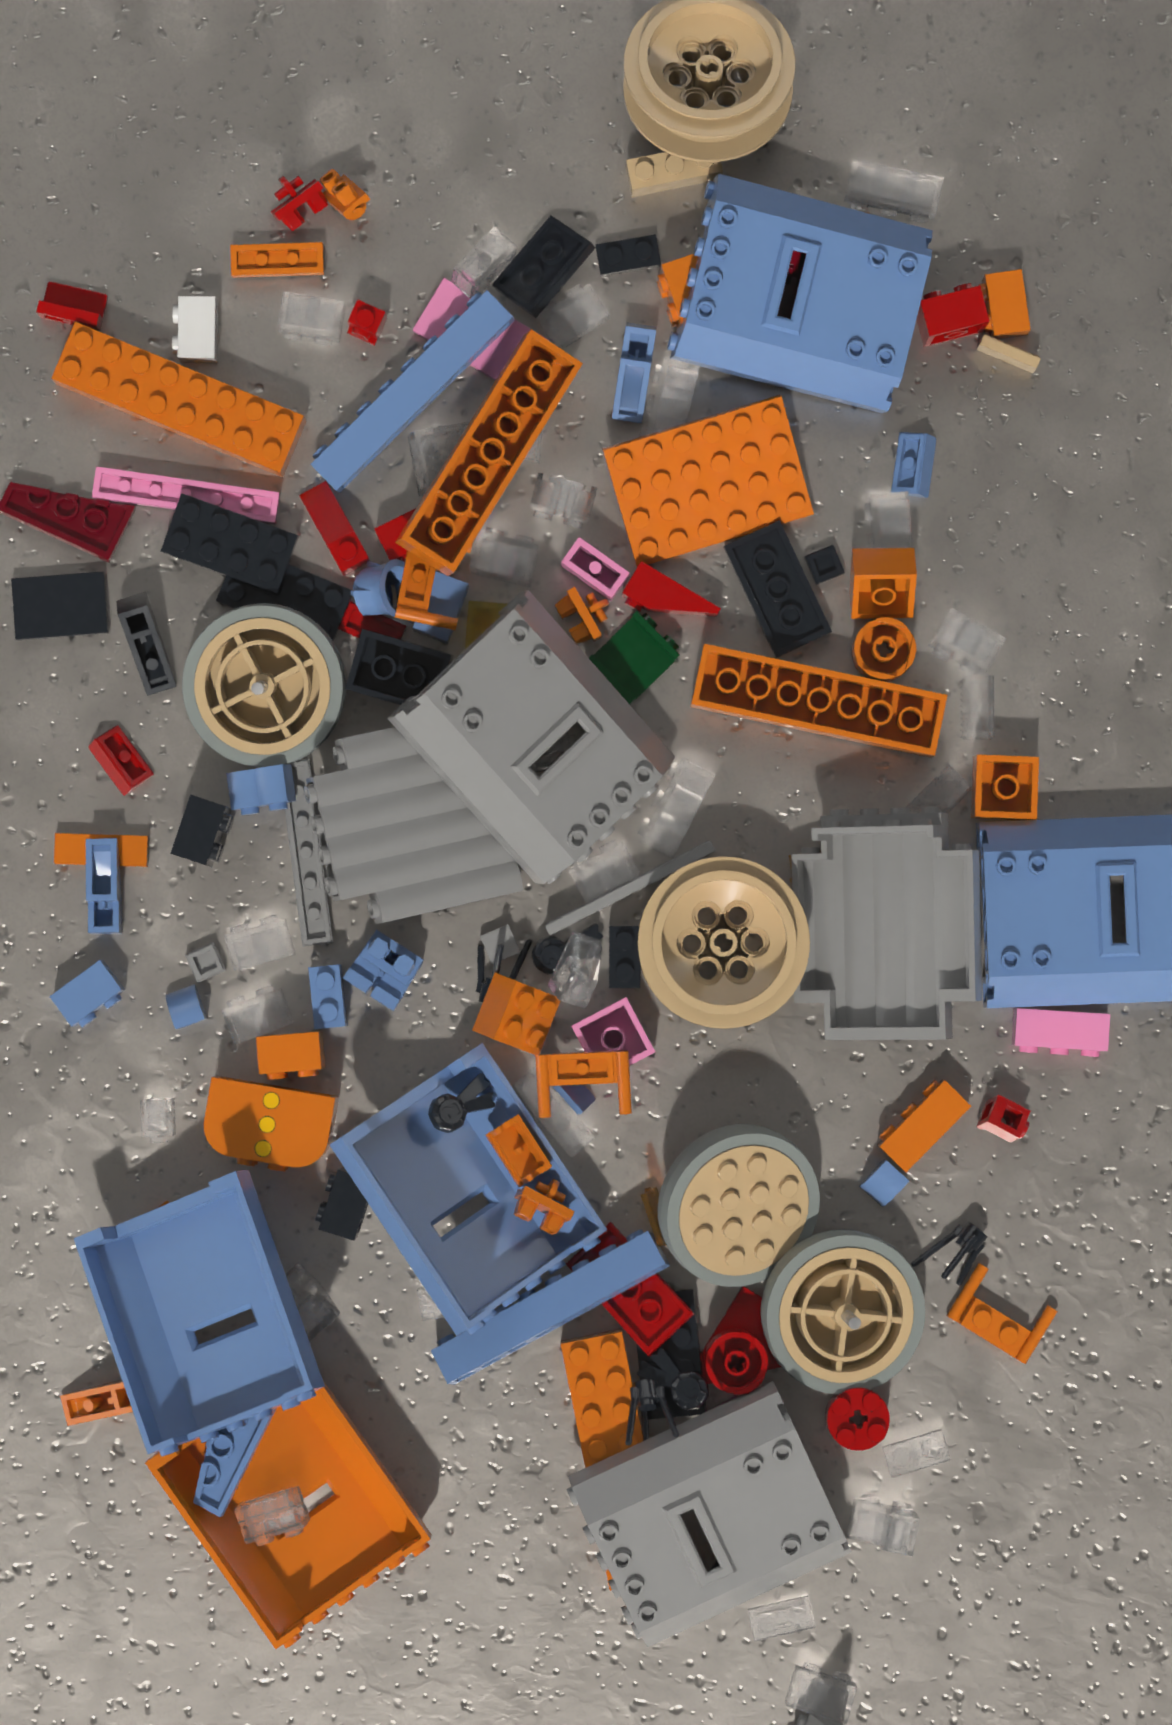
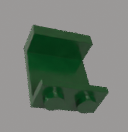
[589,611,680,705]

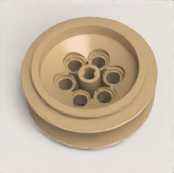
[623,0,795,162]
[638,856,810,1029]

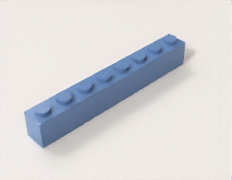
[311,290,515,493]
[431,1229,670,1385]

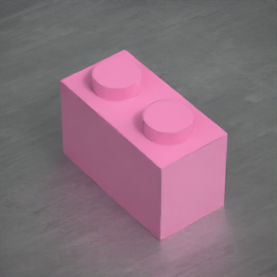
[561,537,630,602]

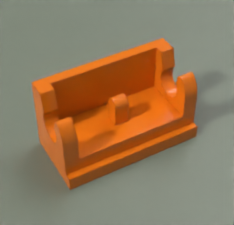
[485,1114,552,1187]

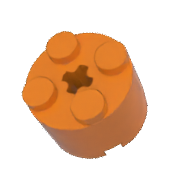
[851,617,916,682]

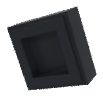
[804,545,845,585]

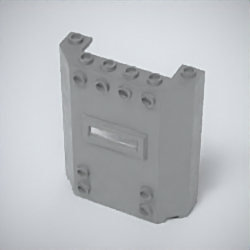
[387,590,675,884]
[567,1381,852,1647]

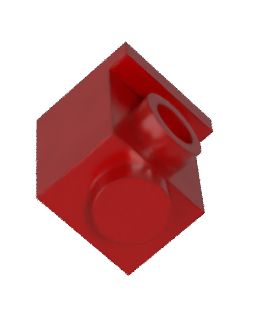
[347,299,388,346]
[976,1094,1031,1143]

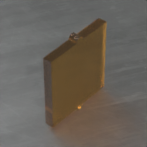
[640,1186,666,1247]

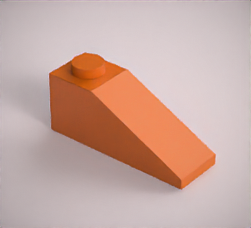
[60,1379,133,1426]

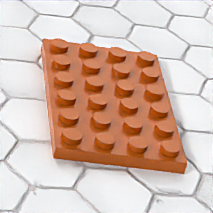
[602,395,814,567]

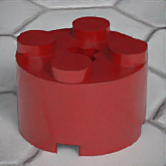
[704,1328,768,1395]
[825,1387,890,1451]

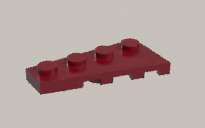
[0,482,136,563]

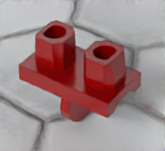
[270,176,328,231]

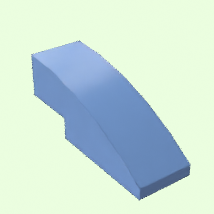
[612,322,657,423]
[86,838,122,934]

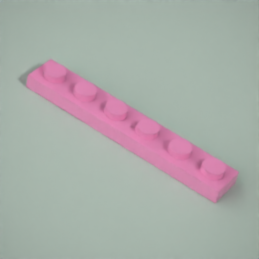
[92,466,280,524]

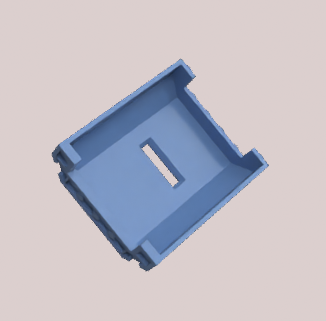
[667,174,933,413]
[975,815,1172,1008]
[330,1043,607,1336]
[74,1170,325,1457]

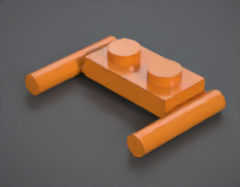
[394,544,472,630]
[535,1051,632,1118]
[946,1262,1058,1364]

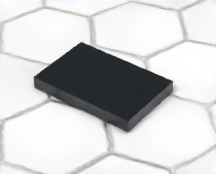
[492,215,595,318]
[11,571,109,641]

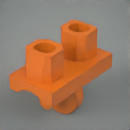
[319,169,370,220]
[555,586,610,645]
[514,1179,575,1235]

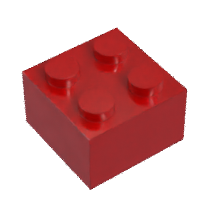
[916,283,990,347]

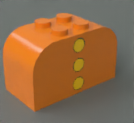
[204,1076,339,1172]

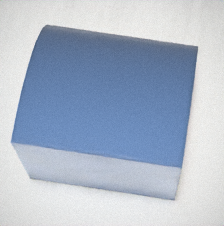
[166,984,208,1030]
[859,1159,909,1207]

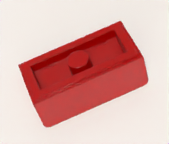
[88,725,154,796]

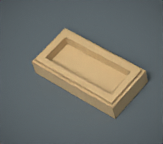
[977,334,1041,373]

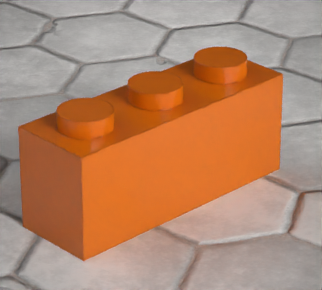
[877,1079,971,1172]

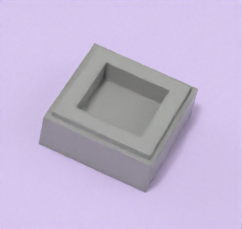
[480,924,521,965]
[185,942,226,983]

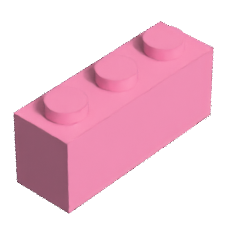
[1011,1008,1110,1057]

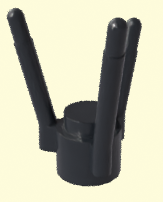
[476,939,532,1002]
[911,1221,988,1286]
[625,1379,679,1446]

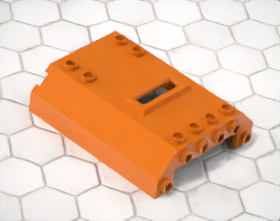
[145,1380,432,1649]

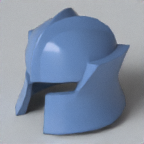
[351,559,405,619]

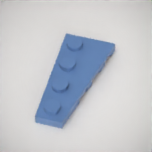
[193,1408,277,1517]

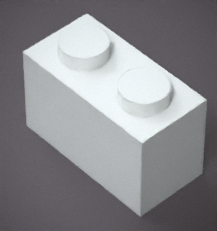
[172,296,218,363]

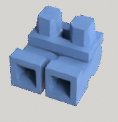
[343,929,423,1012]

